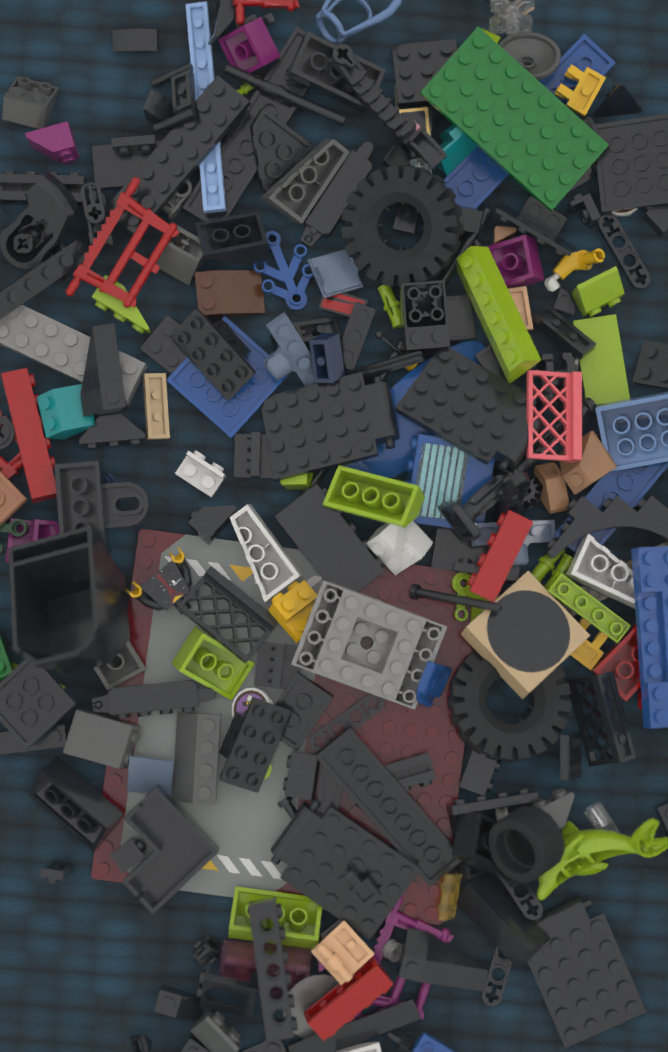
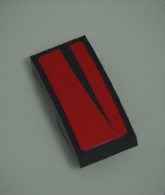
[318,293,369,319]

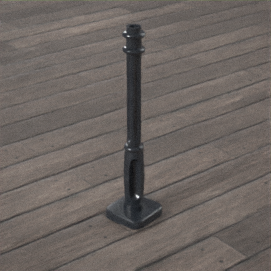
[438,397,596,541]

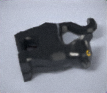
[536,353,579,410]

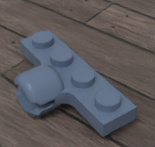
[264,313,317,386]
[471,520,556,567]

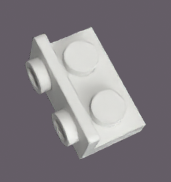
[175,450,226,498]

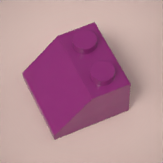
[218,17,281,73]
[25,121,80,164]
[487,235,544,288]

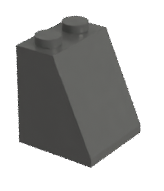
[63,710,140,769]

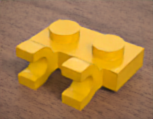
[554,64,606,117]
[571,618,608,670]

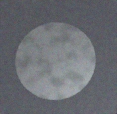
[283,975,339,1037]

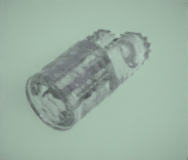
[584,801,620,833]

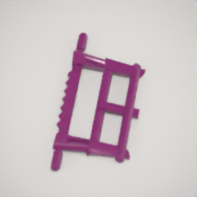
[354,894,454,1020]

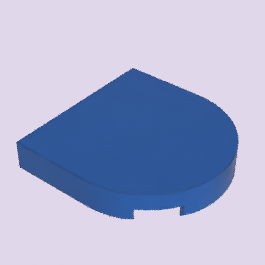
[416,661,452,707]

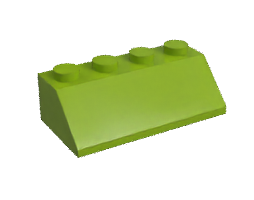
[322,465,425,528]
[228,886,322,949]

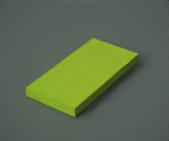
[572,314,630,406]

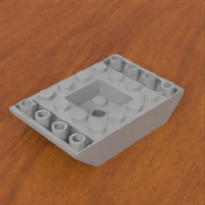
[291,580,447,710]

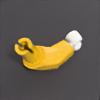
[544,248,605,292]

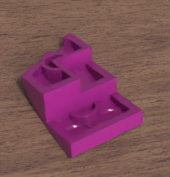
[5,518,60,563]

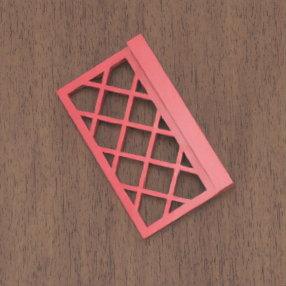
[526,370,582,463]

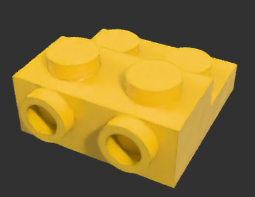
[268,580,317,644]

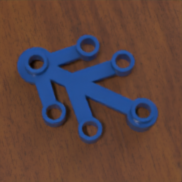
[253,231,314,310]

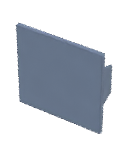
[307,249,363,298]
[127,756,174,796]

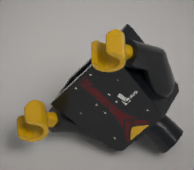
[126,547,192,615]

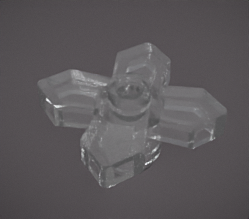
[489,0,535,36]

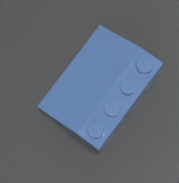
[595,392,668,472]

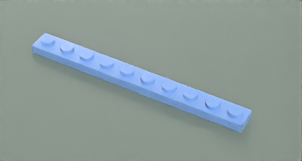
[186,1,226,214]

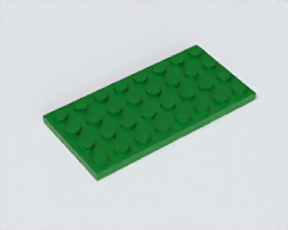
[419,26,609,212]

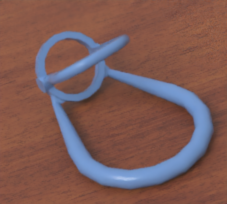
[316,0,402,45]

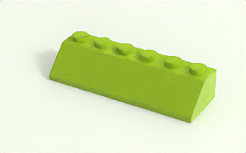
[457,246,541,383]

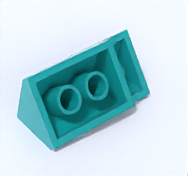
[437,124,477,175]

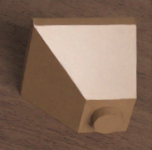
[558,430,618,494]

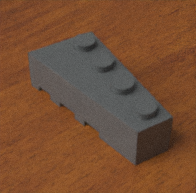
[260,139,350,224]

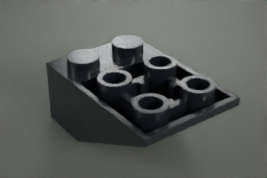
[400,280,450,351]

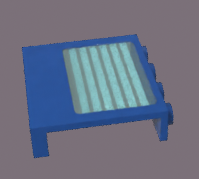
[404,432,495,528]

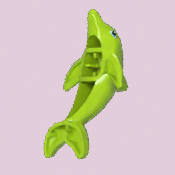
[537,819,668,901]

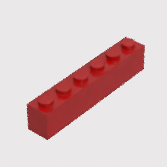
[1,368,57,503]

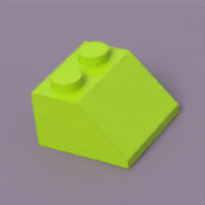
[571,266,625,317]

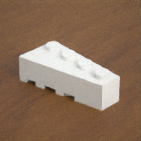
[230,504,303,602]
[565,534,635,609]

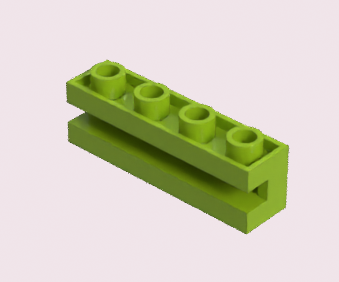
[544,570,631,643]

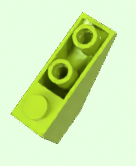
[92,275,151,334]

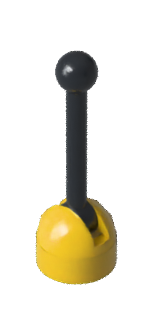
[375,330,418,371]

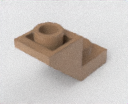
[534,462,569,514]

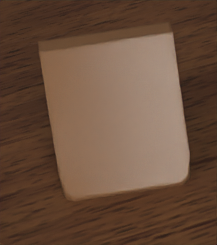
[493,226,517,245]

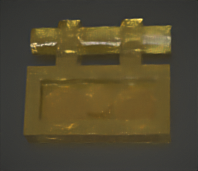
[437,873,461,921]

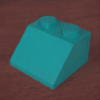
[37,384,96,440]

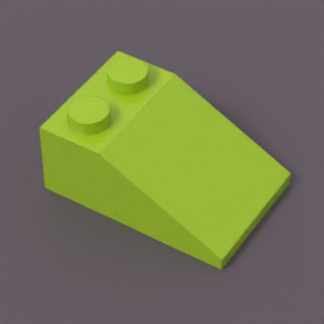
[171,626,255,701]

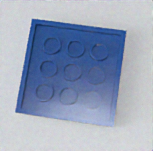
[166,316,290,439]

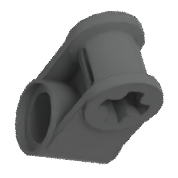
[162,180,194,220]

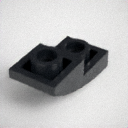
[112,29,159,53]

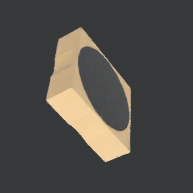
[461,571,590,699]

